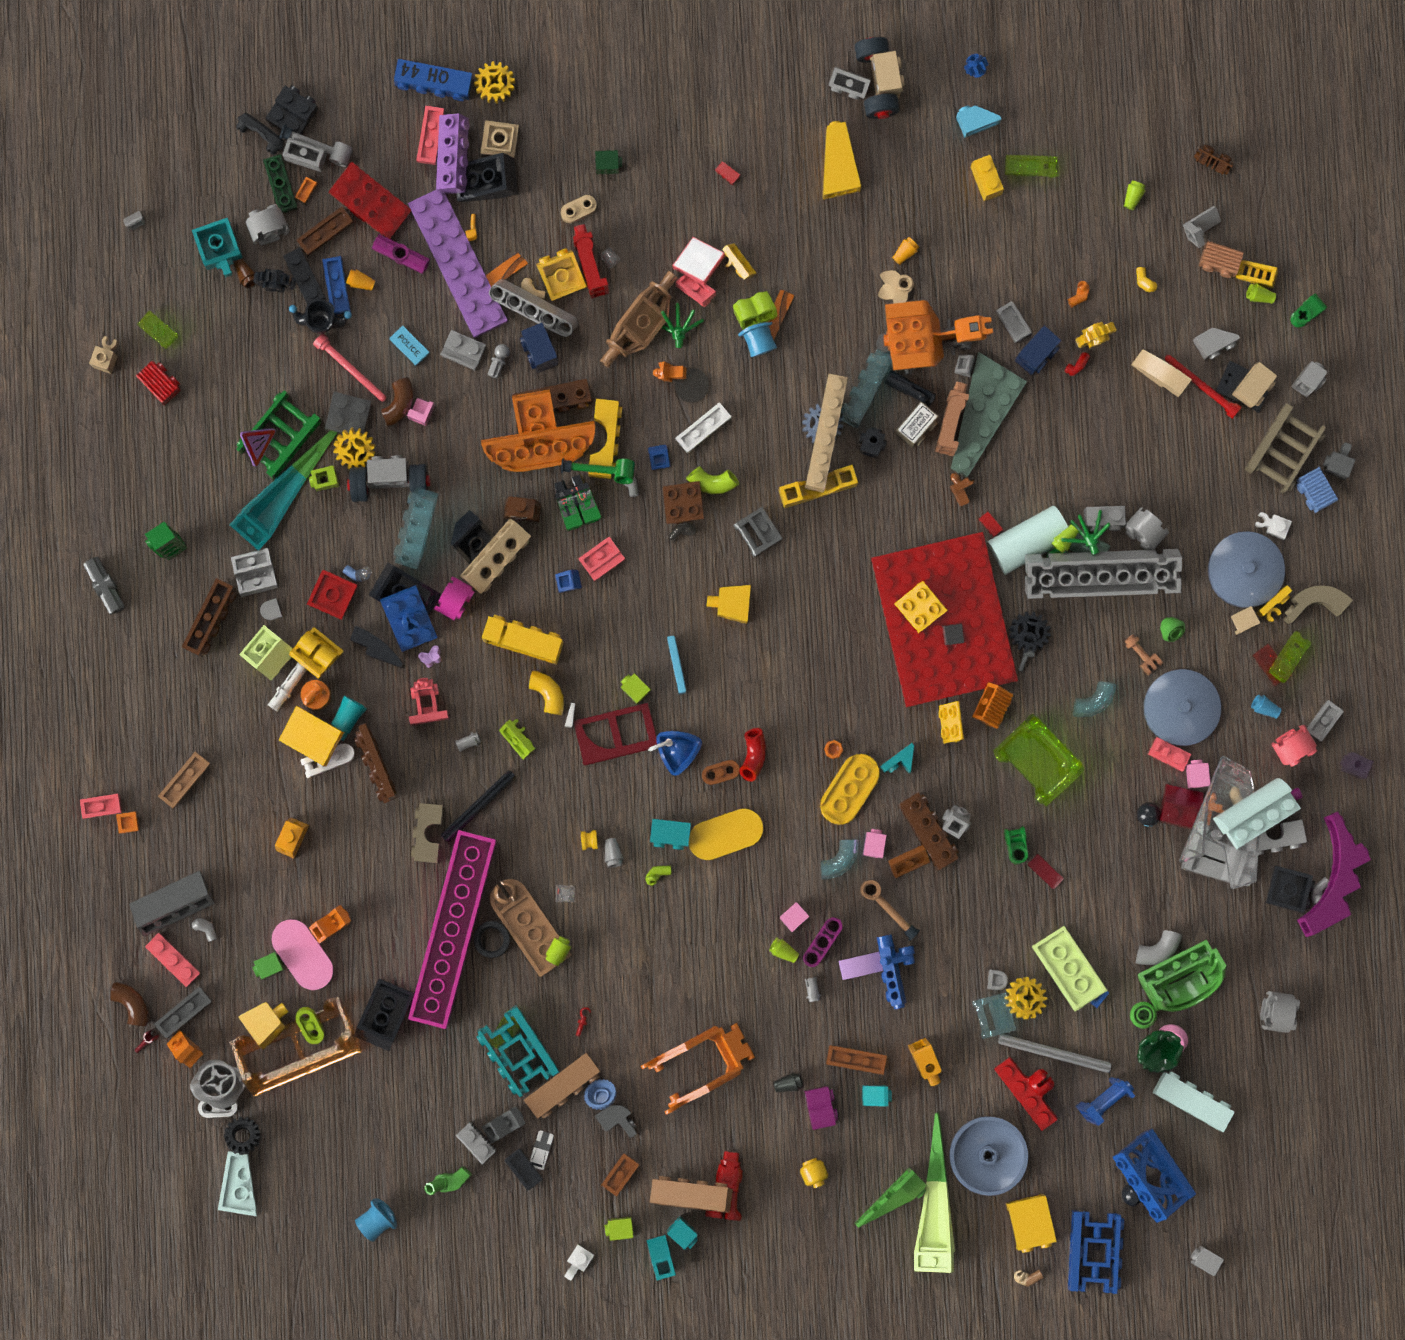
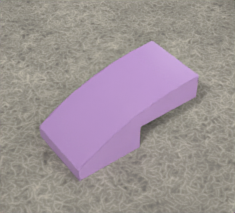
[839,952,883,980]

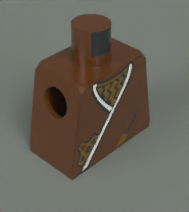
[503,496,541,523]

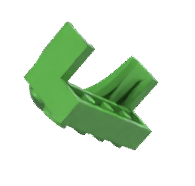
[1138,940,1227,1012]

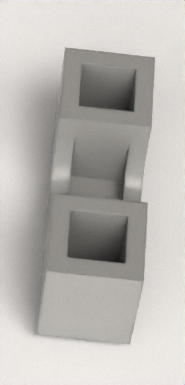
[1245,820,1307,856]

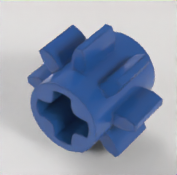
[964,54,989,78]

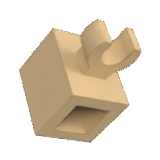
[89,336,118,374]

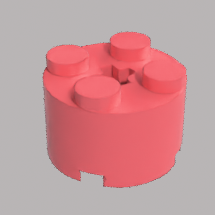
[1271,725,1317,767]

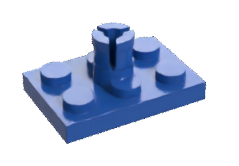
[380,585,437,652]

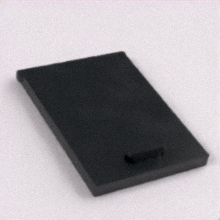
[1216,361,1269,413]

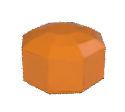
[824,740,843,759]

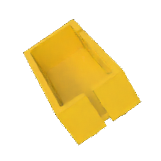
[482,615,564,665]

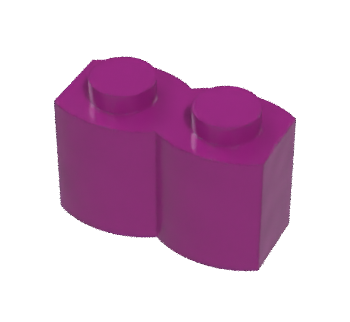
[804,1086,838,1130]

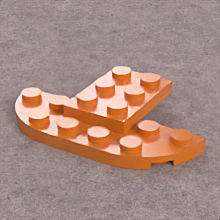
[481,389,595,472]

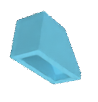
[956,105,1001,138]

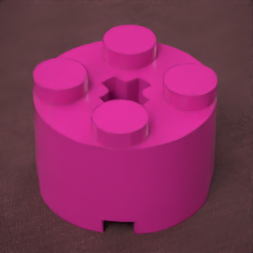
[434,576,474,620]

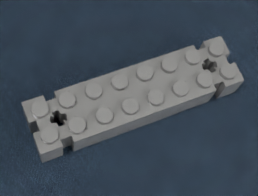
[1025,549,1182,599]

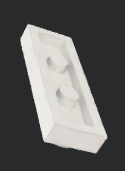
[675,402,732,454]

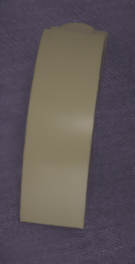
[1283,586,1353,624]

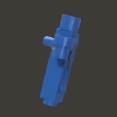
[876,934,915,1009]

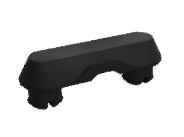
[236,113,283,155]

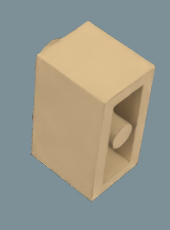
[1232,362,1277,408]

